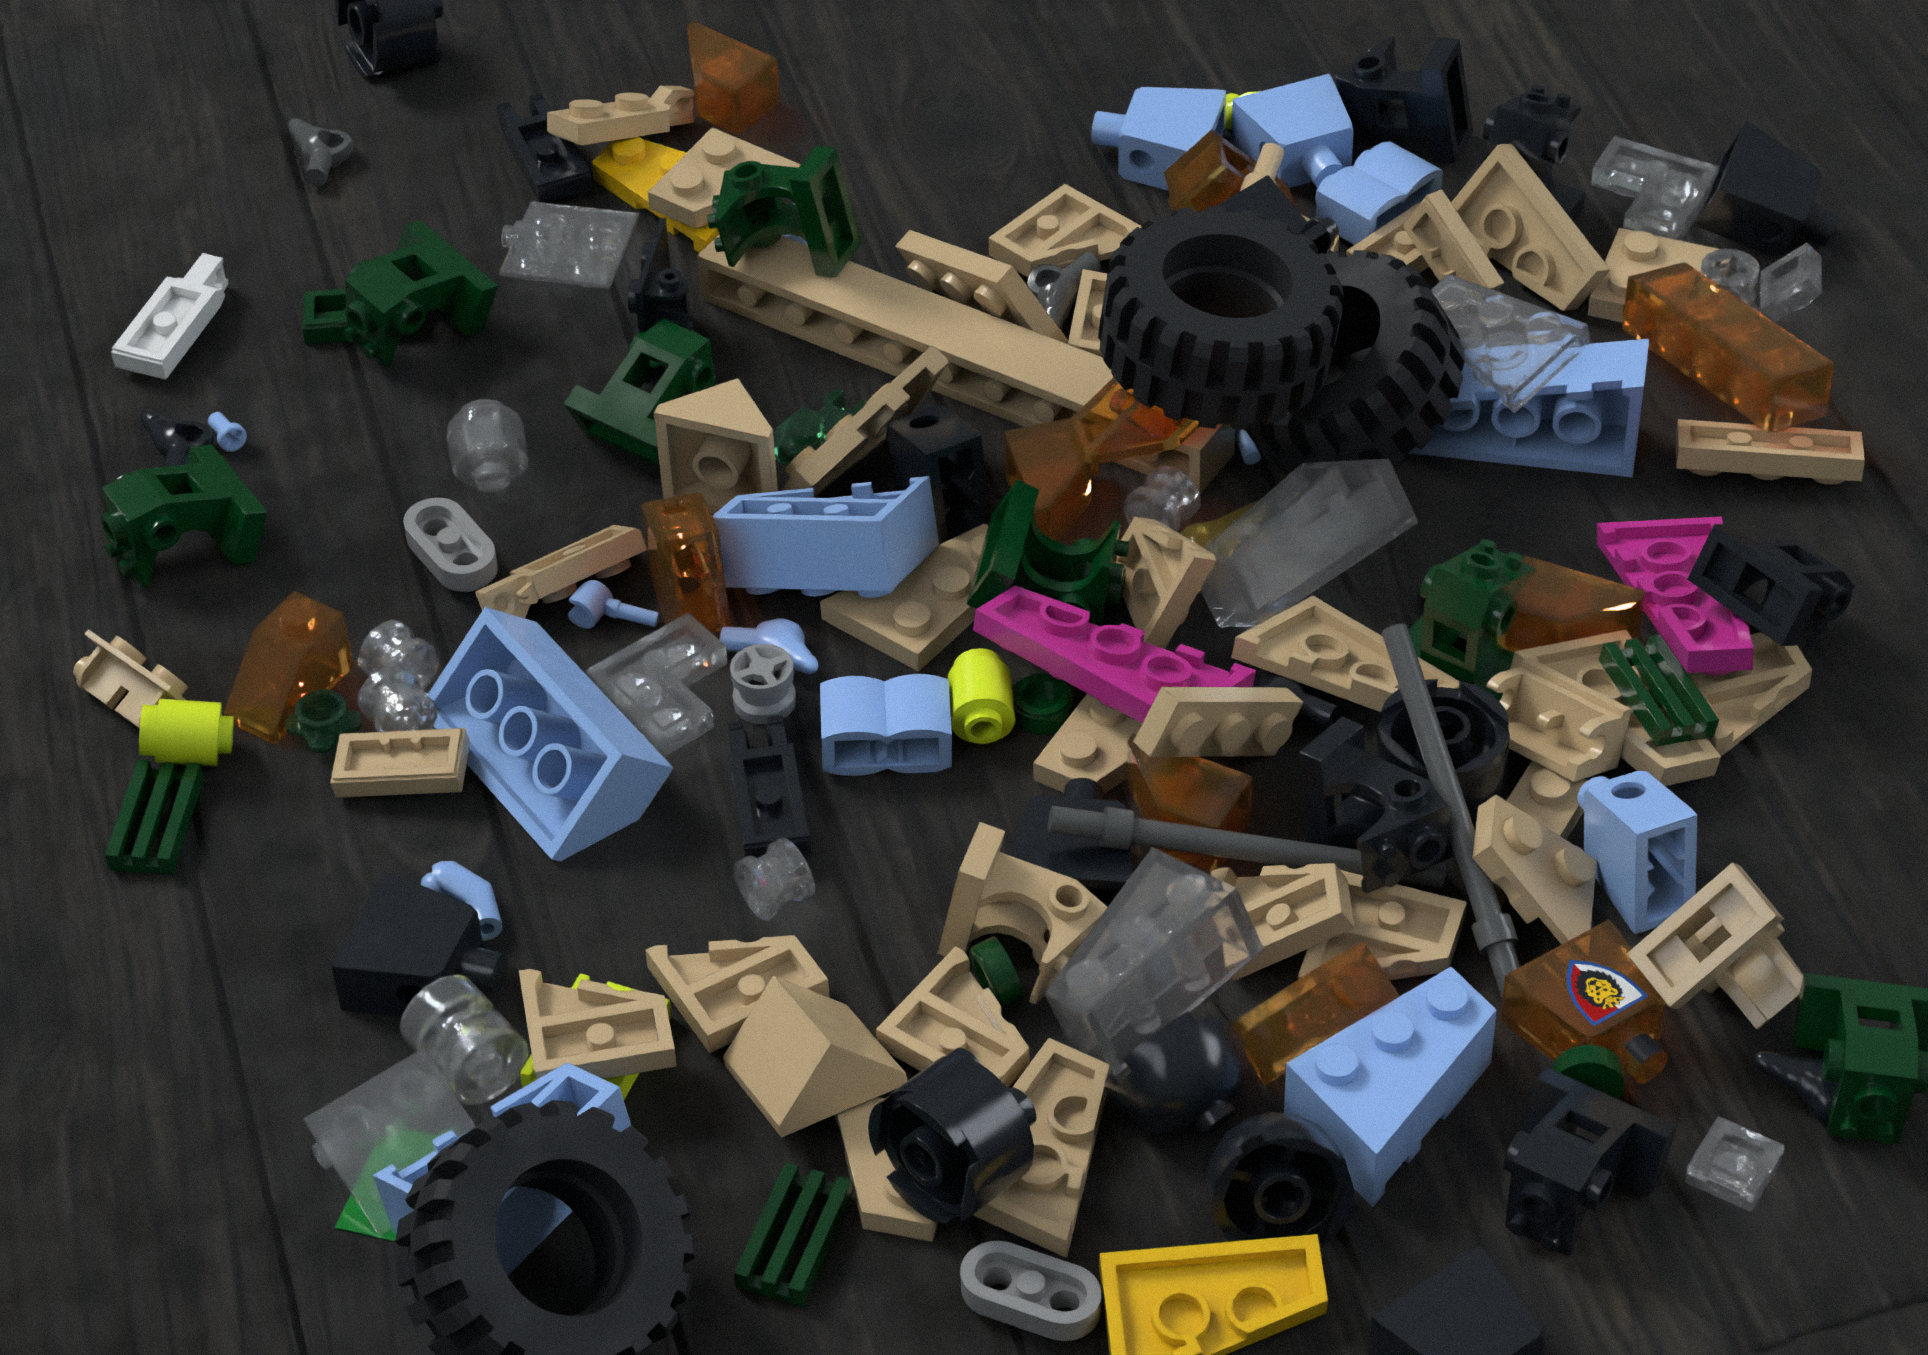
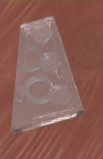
[1431,274,1591,414]

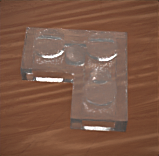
[1591,136,1718,241]
[586,612,727,757]

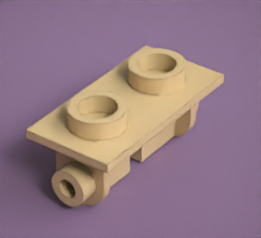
[73,629,188,729]

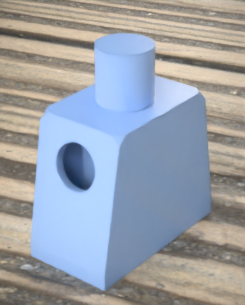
[1232,74,1353,189]
[1091,87,1226,199]
[1577,771,1697,934]

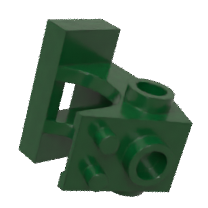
[707,146,862,277]
[343,220,498,368]
[564,319,717,468]
[100,445,267,587]
[966,479,1130,626]
[1409,539,1536,701]
[1792,973,1928,1144]

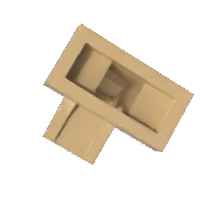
[937,822,1109,1004]
[1627,862,1803,1030]

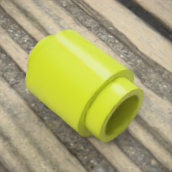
[948,648,1015,744]
[139,699,234,767]

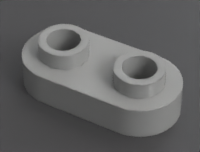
[403,498,498,592]
[960,1241,1101,1341]

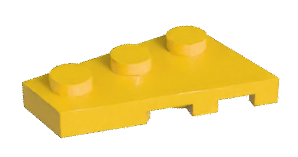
[591,137,719,253]
[1099,1234,1328,1355]

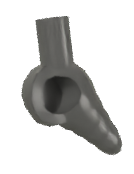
[288,118,354,187]
[1027,252,1101,330]

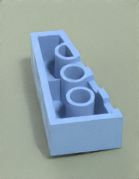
[1409,339,1649,477]

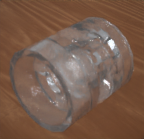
[400,974,529,1105]

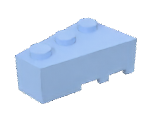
[710,476,939,598]

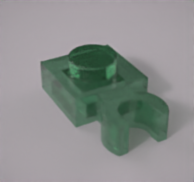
[773,388,866,466]

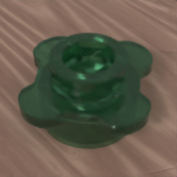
[285,689,362,753]

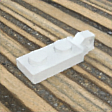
[111,253,228,380]

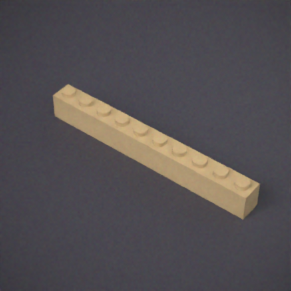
[697,235,1235,495]

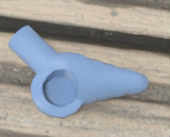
[720,618,819,674]

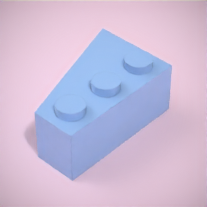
[1284,967,1496,1207]
[373,1062,631,1276]

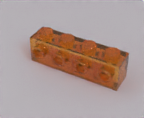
[1622,262,1834,433]

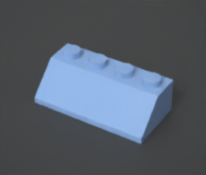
[418,607,673,862]

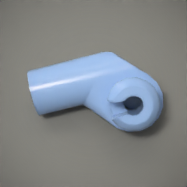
[421,861,503,941]

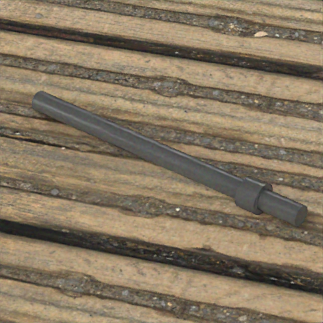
[1382,624,1529,1003]
[1048,805,1446,889]

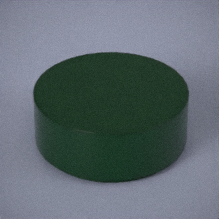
[1012,674,1074,735]
[969,936,1023,1008]
[1552,1045,1624,1099]

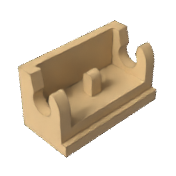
[1487,658,1632,782]

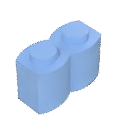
[1315,142,1443,245]
[820,674,952,776]

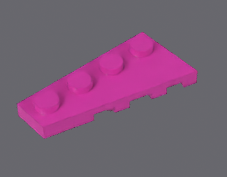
[1597,516,1754,676]
[973,586,1256,724]

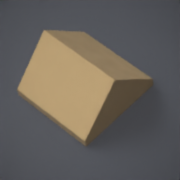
[654,378,778,514]
[723,975,907,1138]

